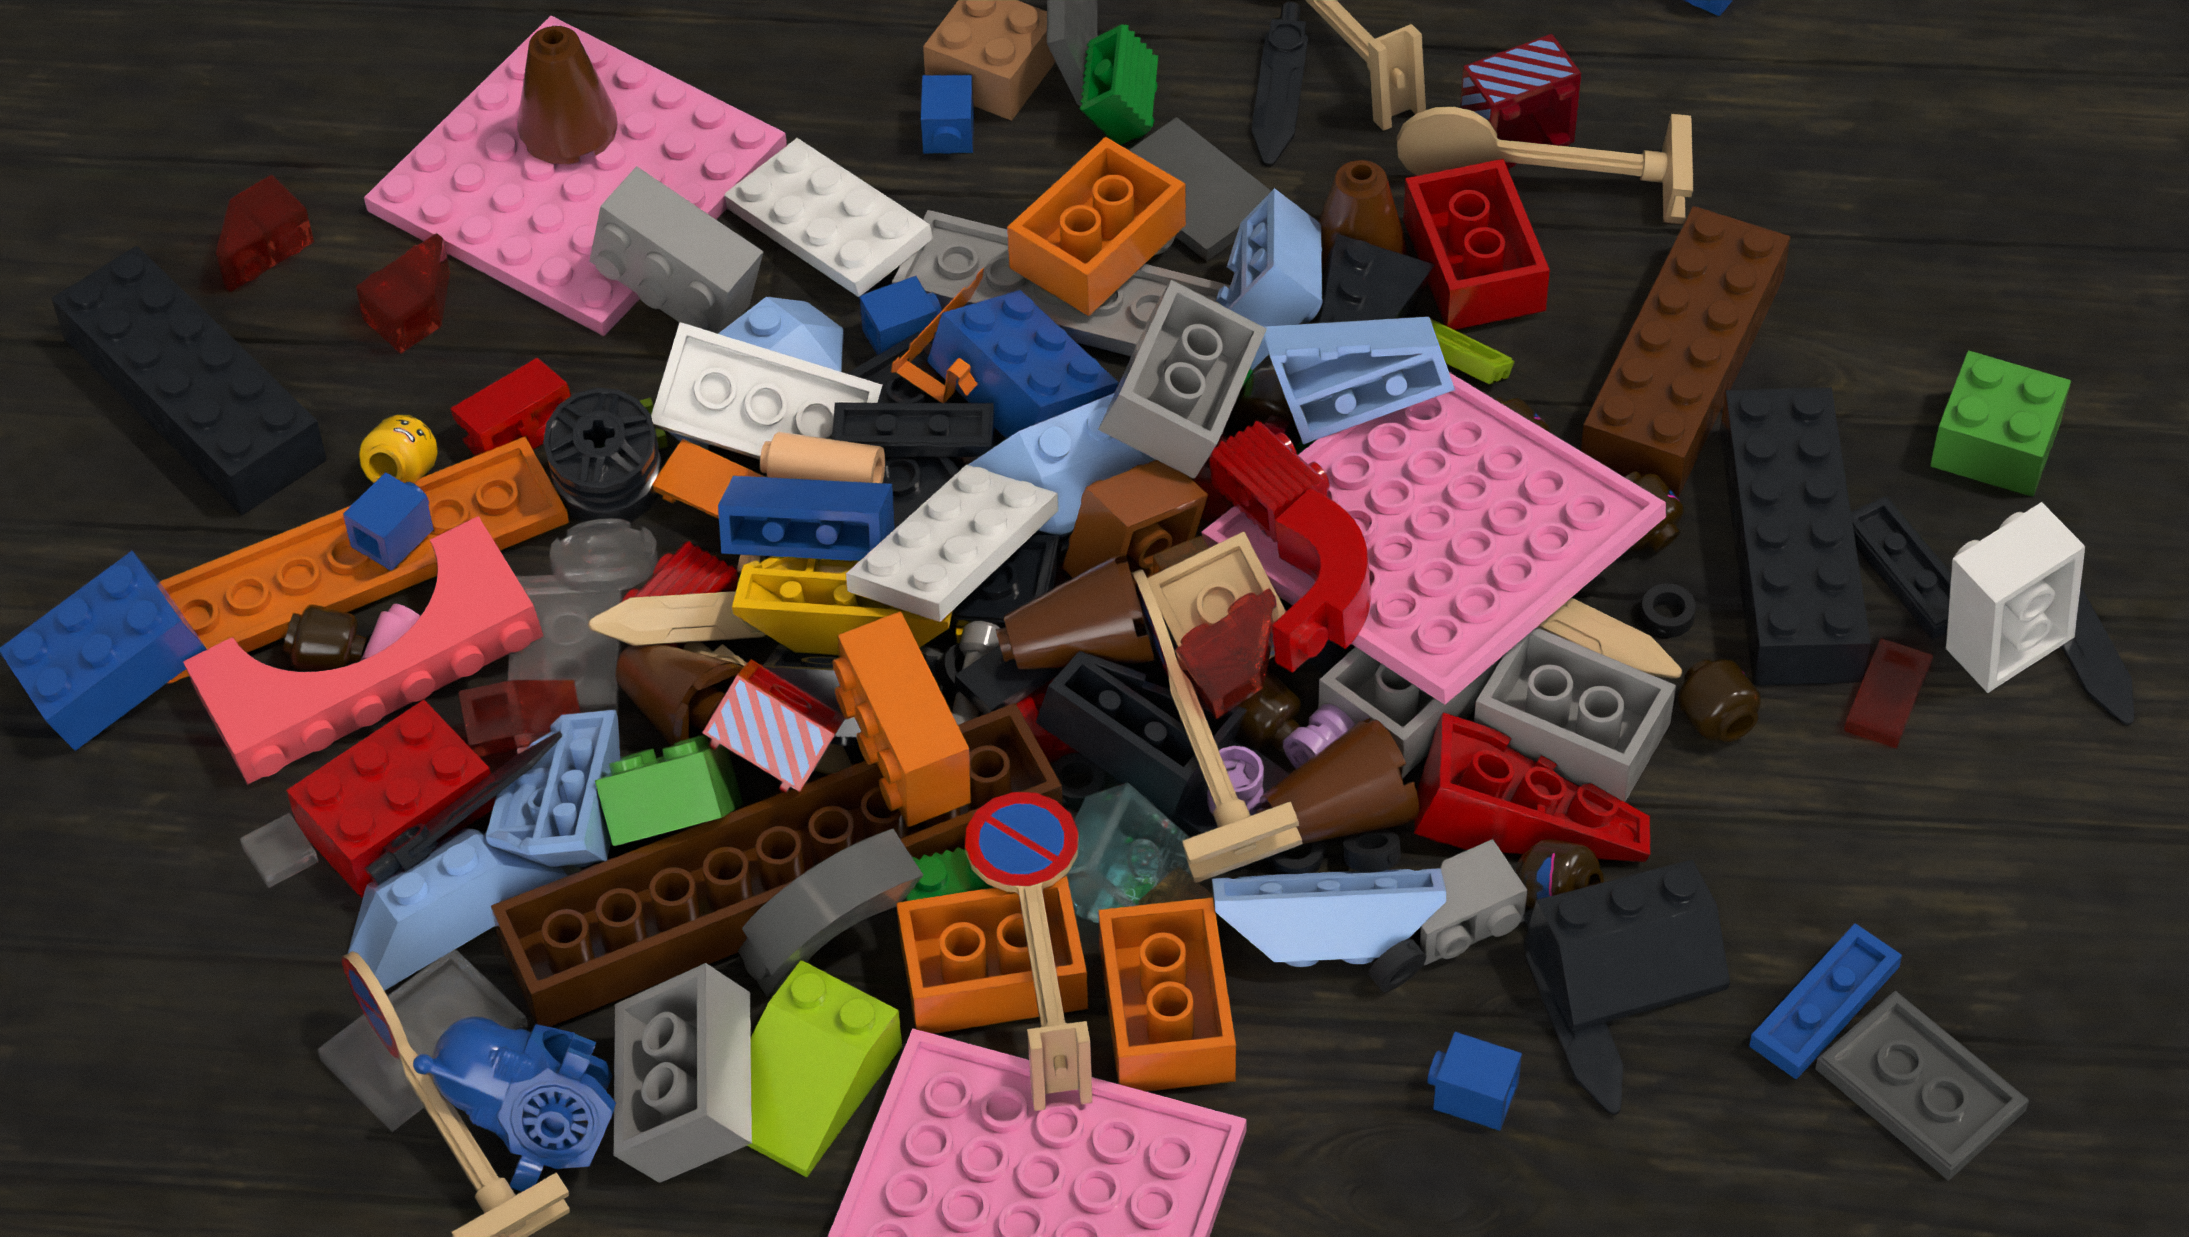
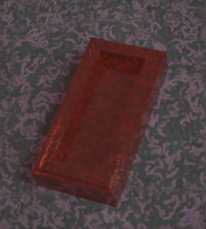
[1844,638,1933,749]

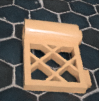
[737,432,885,574]

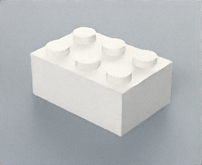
[1946,502,2085,693]

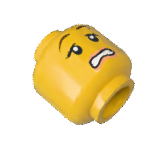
[359,415,438,483]

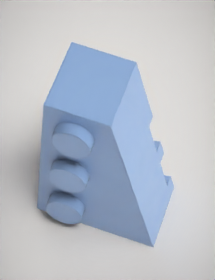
[1216,188,1323,370]
[1264,317,1455,444]

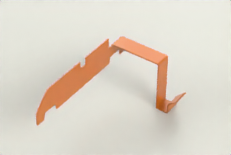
[891,268,984,403]

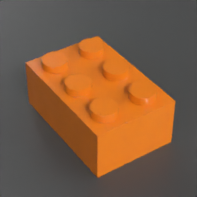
[1007,137,1186,316]
[832,611,971,827]
[896,876,1088,1034]
[1098,898,1236,1091]

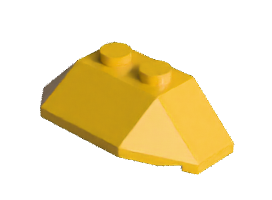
[732,556,953,655]

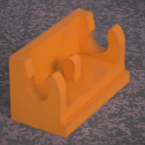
[652,438,765,519]

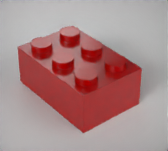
[1403,159,1550,330]
[286,700,496,898]

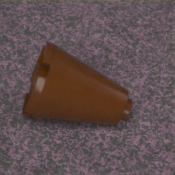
[517,26,618,165]
[1318,160,1409,268]
[996,553,1155,670]
[615,644,744,758]
[1255,718,1419,844]

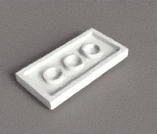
[724,138,933,297]
[651,322,882,460]
[846,465,1058,622]

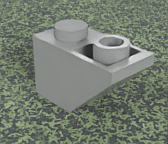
[1420,839,1527,965]

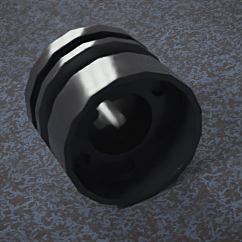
[543,388,663,528]

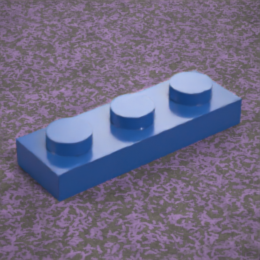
[1749,923,1902,1080]

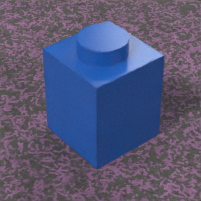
[921,75,974,154]
[859,276,942,355]
[343,472,434,571]
[1427,1032,1522,1131]

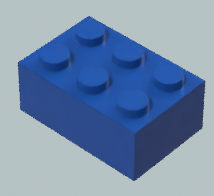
[927,290,1118,439]
[0,551,207,751]

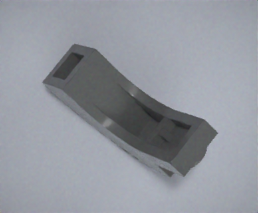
[738,829,923,998]

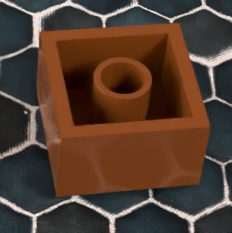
[1063,460,1208,578]

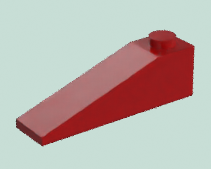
[1414,712,1650,862]

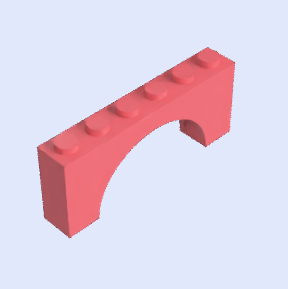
[183,516,543,785]

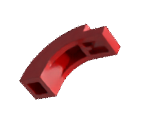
[1272,488,1371,673]

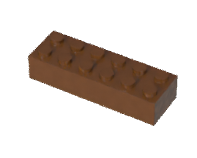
[1581,206,1791,497]

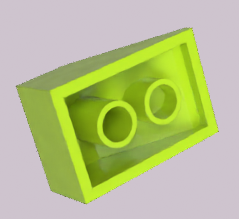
[747,960,902,1177]

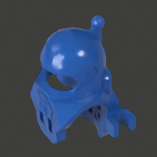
[413,1016,616,1192]

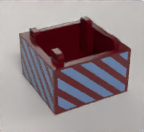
[1460,34,1581,169]

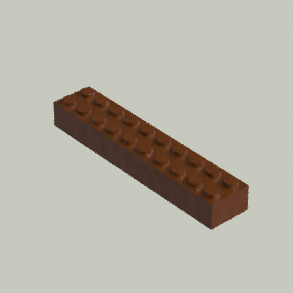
[491,703,1063,1027]

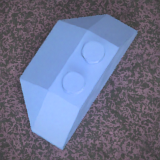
[667,297,844,449]
[969,393,1156,538]
[486,710,620,867]
[348,827,567,991]
[1212,868,1446,967]

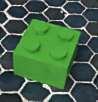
[1930,350,2071,497]
[595,735,743,846]

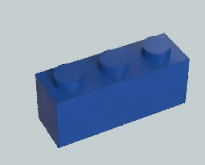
[718,476,895,561]

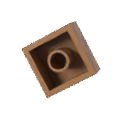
[923,0,1056,121]

